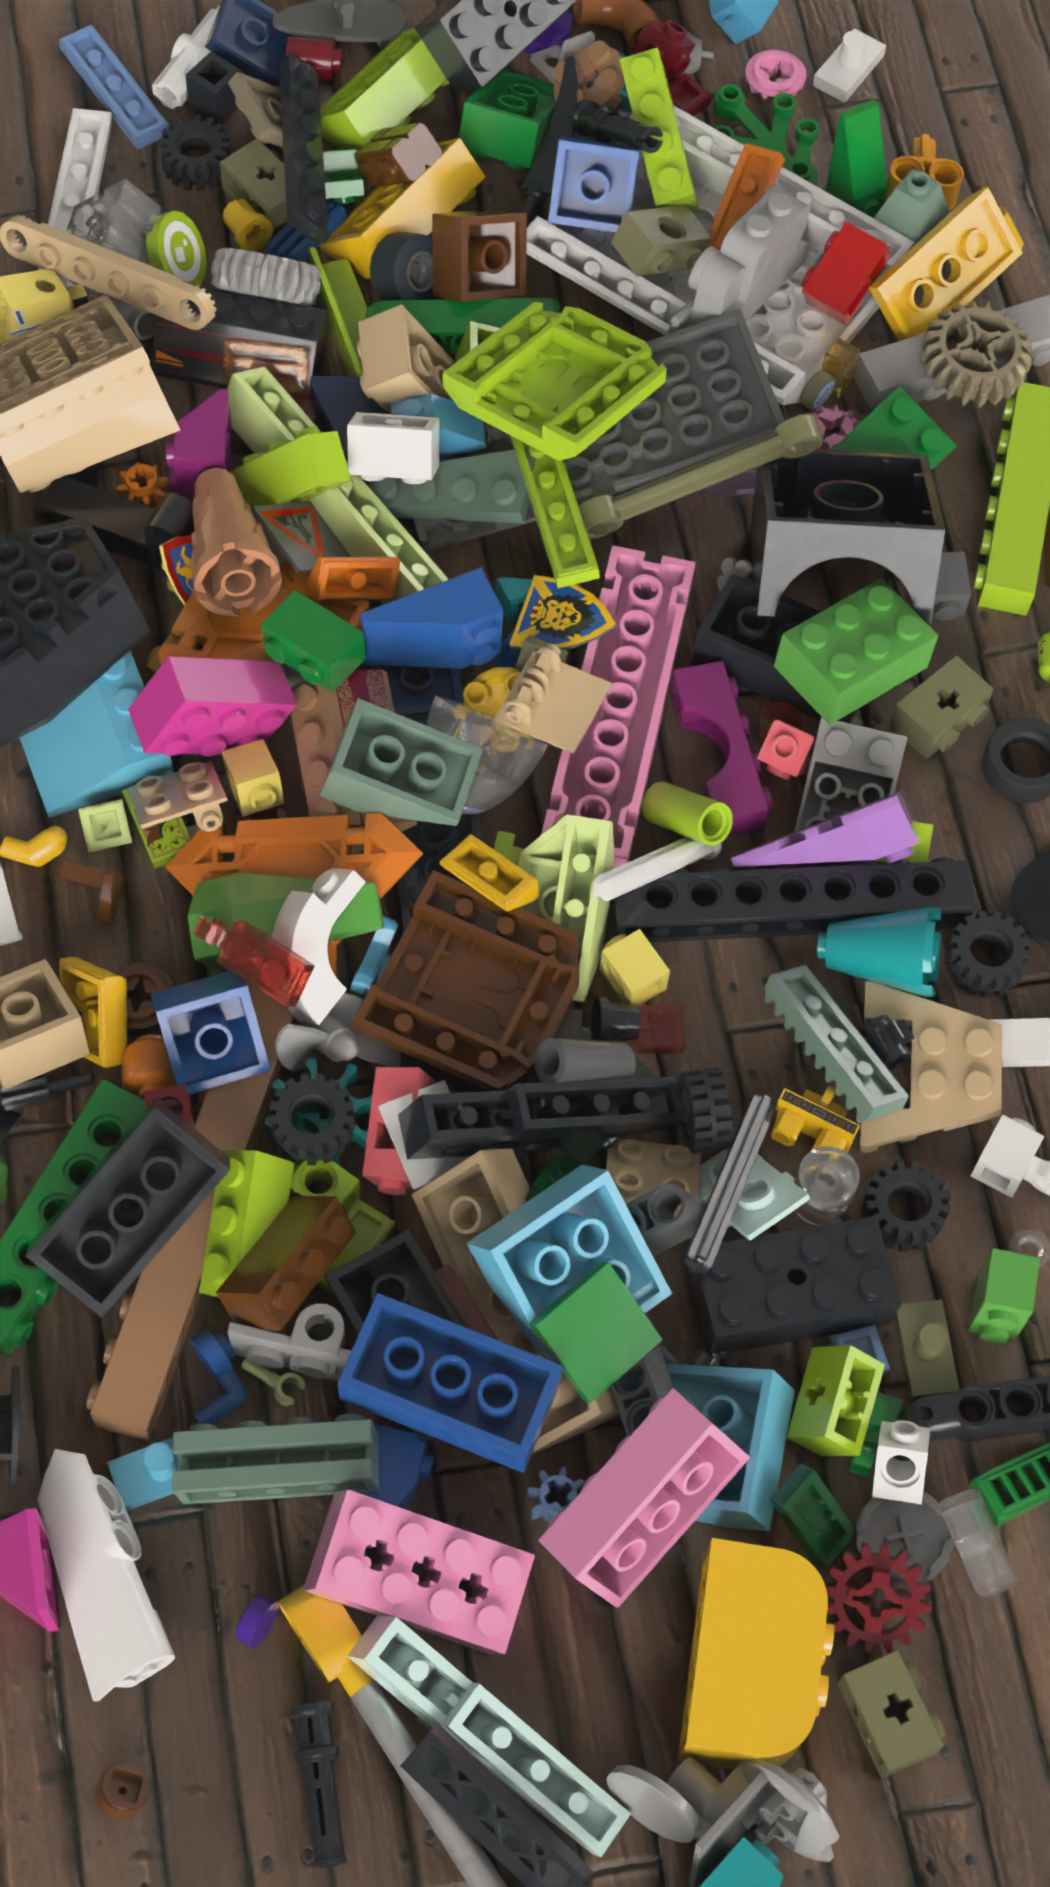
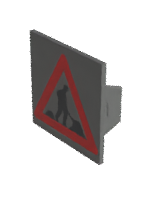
[251,501,351,574]

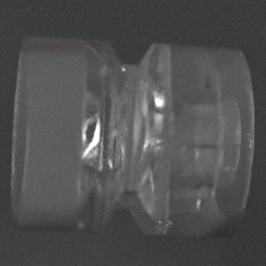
[794,1146,860,1226]

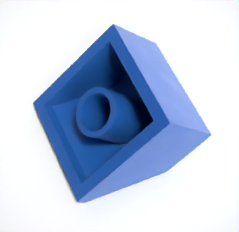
[151,968,271,1094]

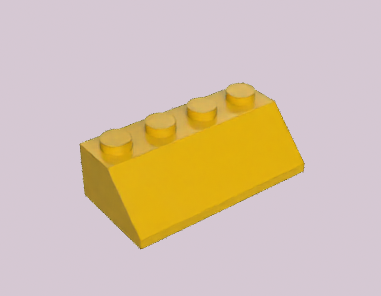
[319,138,486,279]

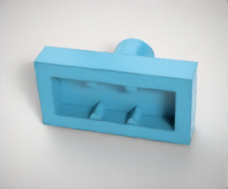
[107,1437,179,1511]

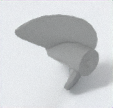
[275,992,401,1072]

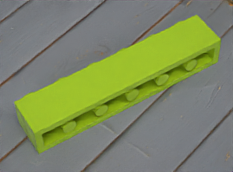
[973,382,1050,616]

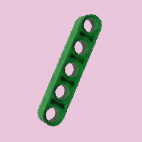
[366,298,562,355]

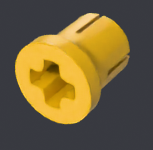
[223,199,273,252]

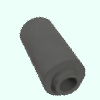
[535,1038,636,1083]

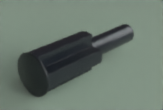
[0,1071,95,1112]

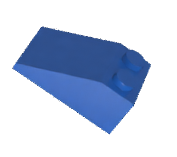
[360,568,503,669]

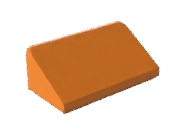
[305,557,401,600]

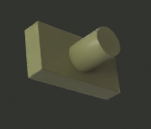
[894,1300,960,1402]

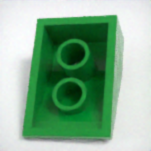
[458,69,557,170]
[832,386,957,471]

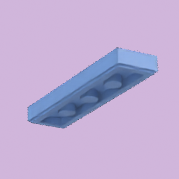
[58,24,170,150]

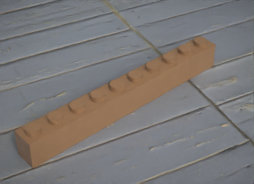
[87,984,297,1443]

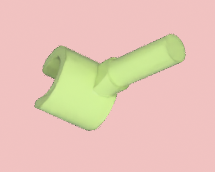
[241,1358,305,1406]

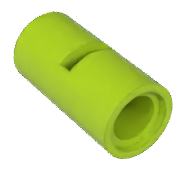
[642,781,733,846]

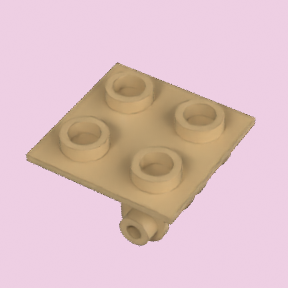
[494,643,612,754]
[127,761,228,832]
[606,1138,701,1217]

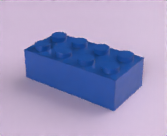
[338,1293,563,1473]

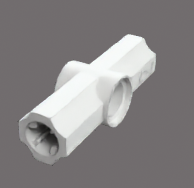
[152,5,220,110]

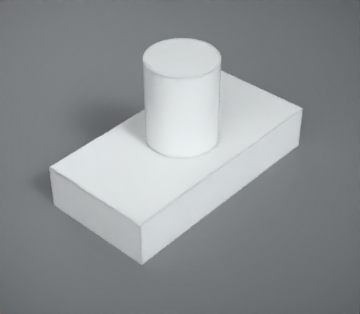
[812,28,886,103]

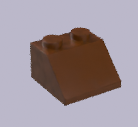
[432,211,527,302]

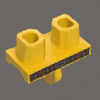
[771,1085,860,1167]

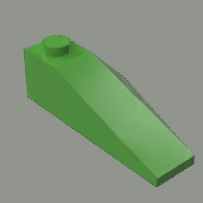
[188,873,385,971]

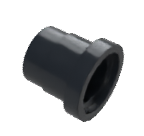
[591,997,640,1041]

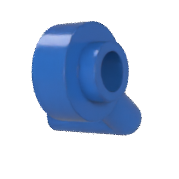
[190,1329,248,1424]

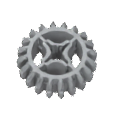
[210,247,321,306]

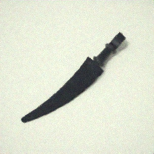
[520,56,578,256]

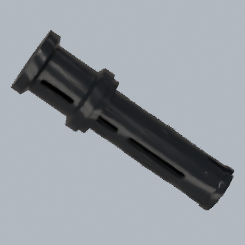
[570,99,663,153]
[289,1702,347,1868]

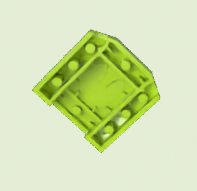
[443,302,666,461]

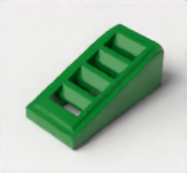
[968,1442,1050,1529]

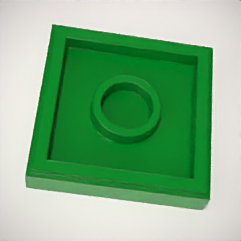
[529,1261,663,1403]

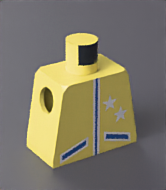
[0,269,88,344]

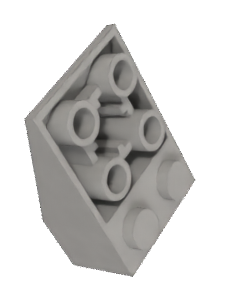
[794,717,908,864]

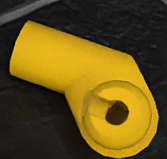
[0,826,68,867]

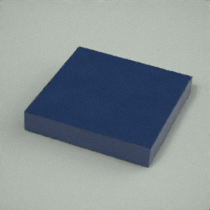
[205,0,293,85]

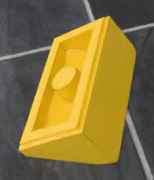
[440,834,539,911]

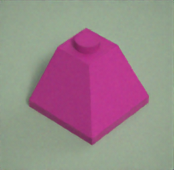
[0,1508,59,1632]

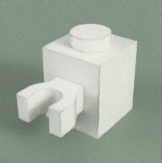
[971,1114,1050,1198]

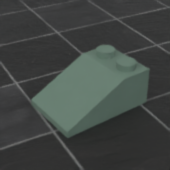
[319,698,483,826]

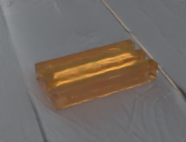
[222,339,308,392]

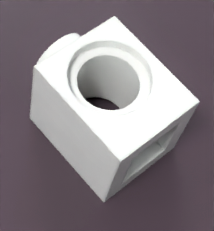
[872,1420,930,1504]

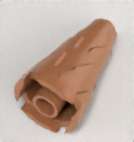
[191,468,282,617]

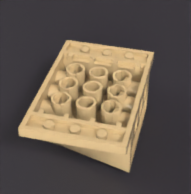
[0,294,180,493]

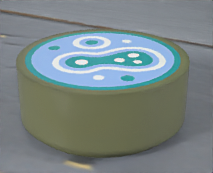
[800,370,837,412]

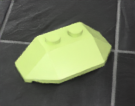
[518,814,615,1002]

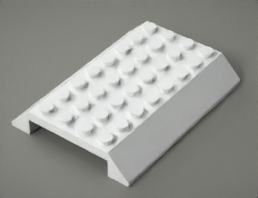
[526,106,915,405]

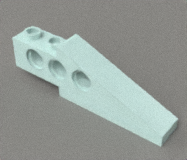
[347,1615,631,1857]

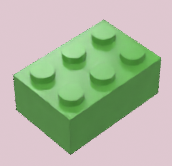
[774,578,939,725]

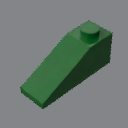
[825,99,887,218]

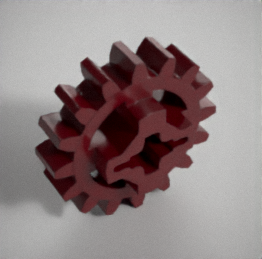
[824,1542,932,1654]

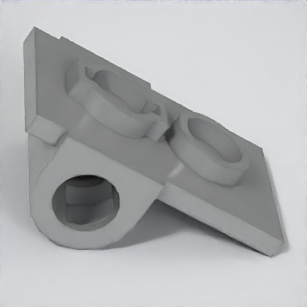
[228,1304,351,1381]

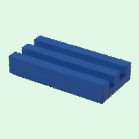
[265,201,348,262]

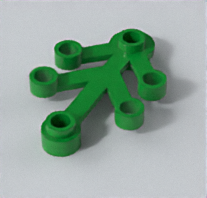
[713,84,819,186]

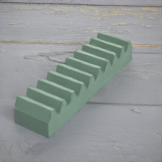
[764,965,909,1124]

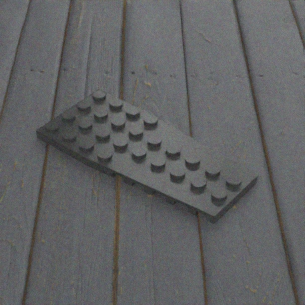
[414,309,785,552]

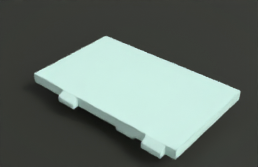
[698,1149,810,1241]

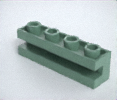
[172,1414,379,1504]

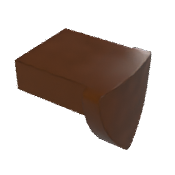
[59,860,126,924]

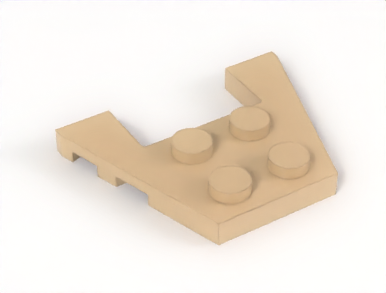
[860,981,1002,1153]

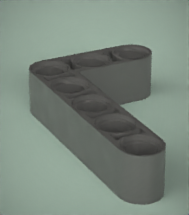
[611,1183,706,1436]

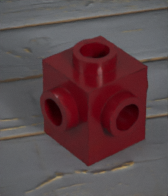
[632,20,696,84]

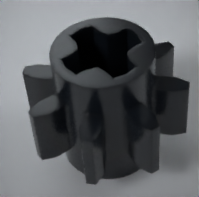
[859,1015,915,1071]

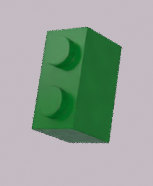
[261,590,366,693]

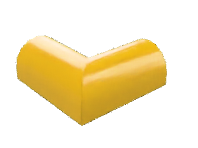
[59,957,128,1068]

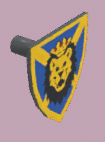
[509,575,617,650]

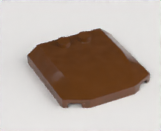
[351,870,579,1092]

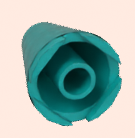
[817,907,941,997]

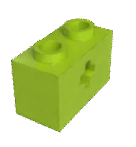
[786,1345,885,1456]

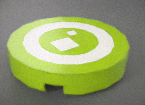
[146,210,207,286]

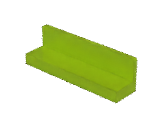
[309,246,367,377]

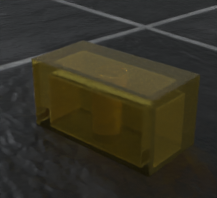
[822,338,860,397]

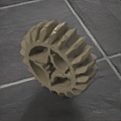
[920,300,1032,408]

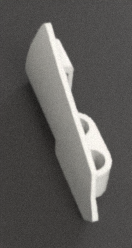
[37,1449,175,1701]

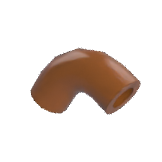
[572,0,659,51]

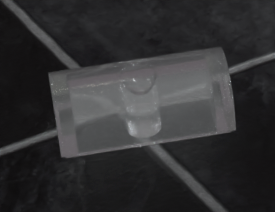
[939,1489,1019,1598]

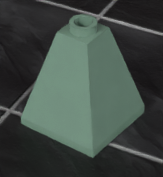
[873,168,950,293]

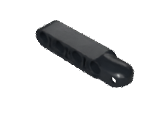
[897,1376,1050,1442]

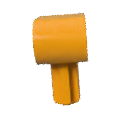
[885,134,964,211]

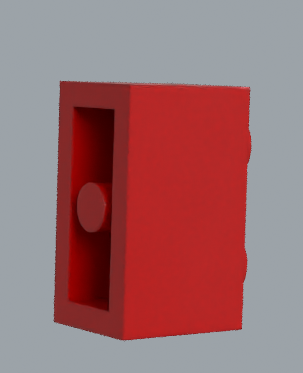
[802,221,890,326]

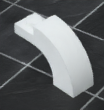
[271,868,365,1025]

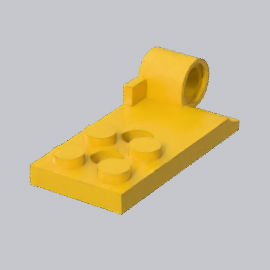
[868,187,1024,341]

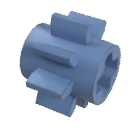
[527,1467,584,1526]

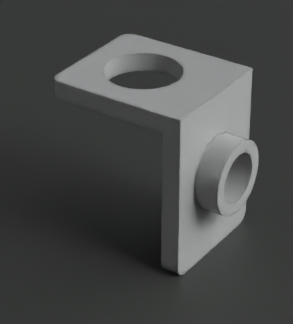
[530,31,595,85]

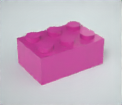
[128,656,297,757]

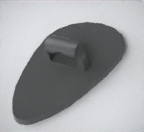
[272,0,406,42]

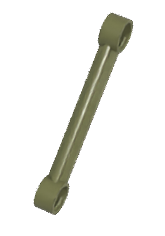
[578,414,824,538]

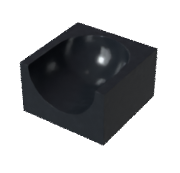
[749,449,945,625]

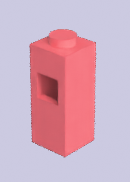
[362,1067,436,1195]

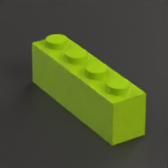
[619,47,700,214]

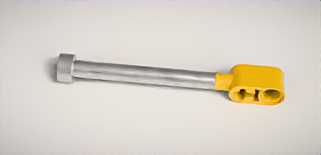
[278,1584,507,1887]

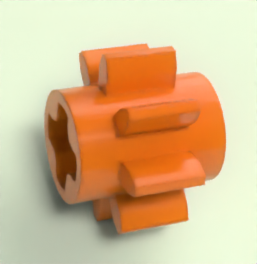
[116,462,170,509]

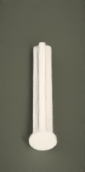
[592,837,722,901]

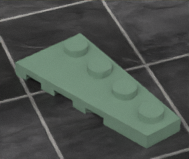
[368,447,536,523]

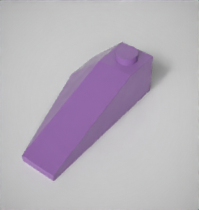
[731,791,919,867]

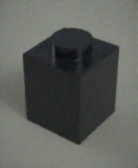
[185,52,241,125]

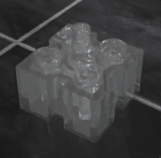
[67,178,161,296]

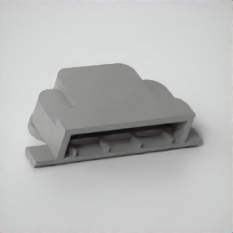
[668,184,810,334]

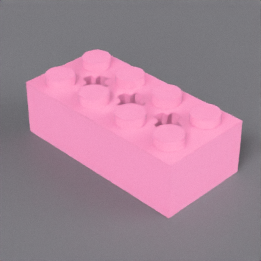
[538,1388,750,1608]
[303,1489,535,1654]

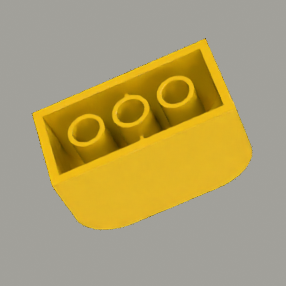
[677,1538,834,1771]

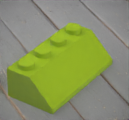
[320,28,449,151]

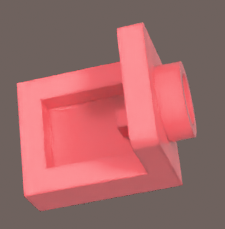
[757,720,814,780]

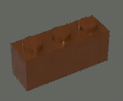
[216,1196,357,1331]

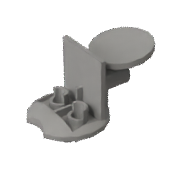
[606,1756,840,1887]

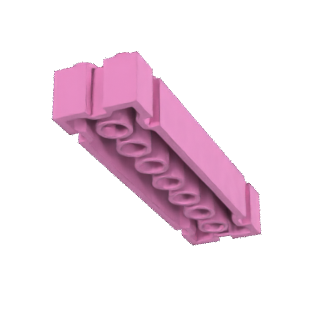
[541,545,696,868]

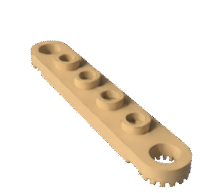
[0,215,216,330]

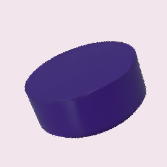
[236,1594,279,1648]

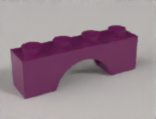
[670,661,773,838]

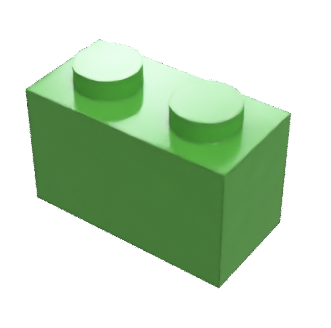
[967,1248,1040,1344]

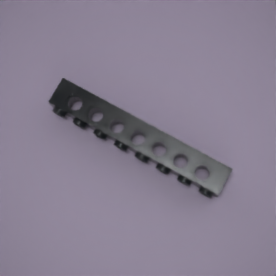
[611,857,975,942]

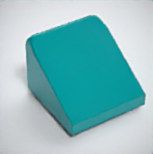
[495,577,532,624]

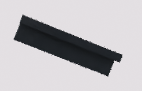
[400,1723,593,1887]

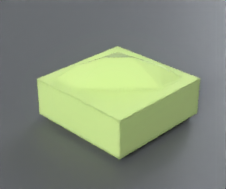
[78,799,132,853]

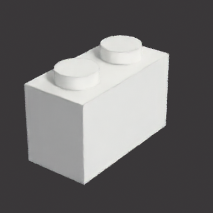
[347,412,439,484]

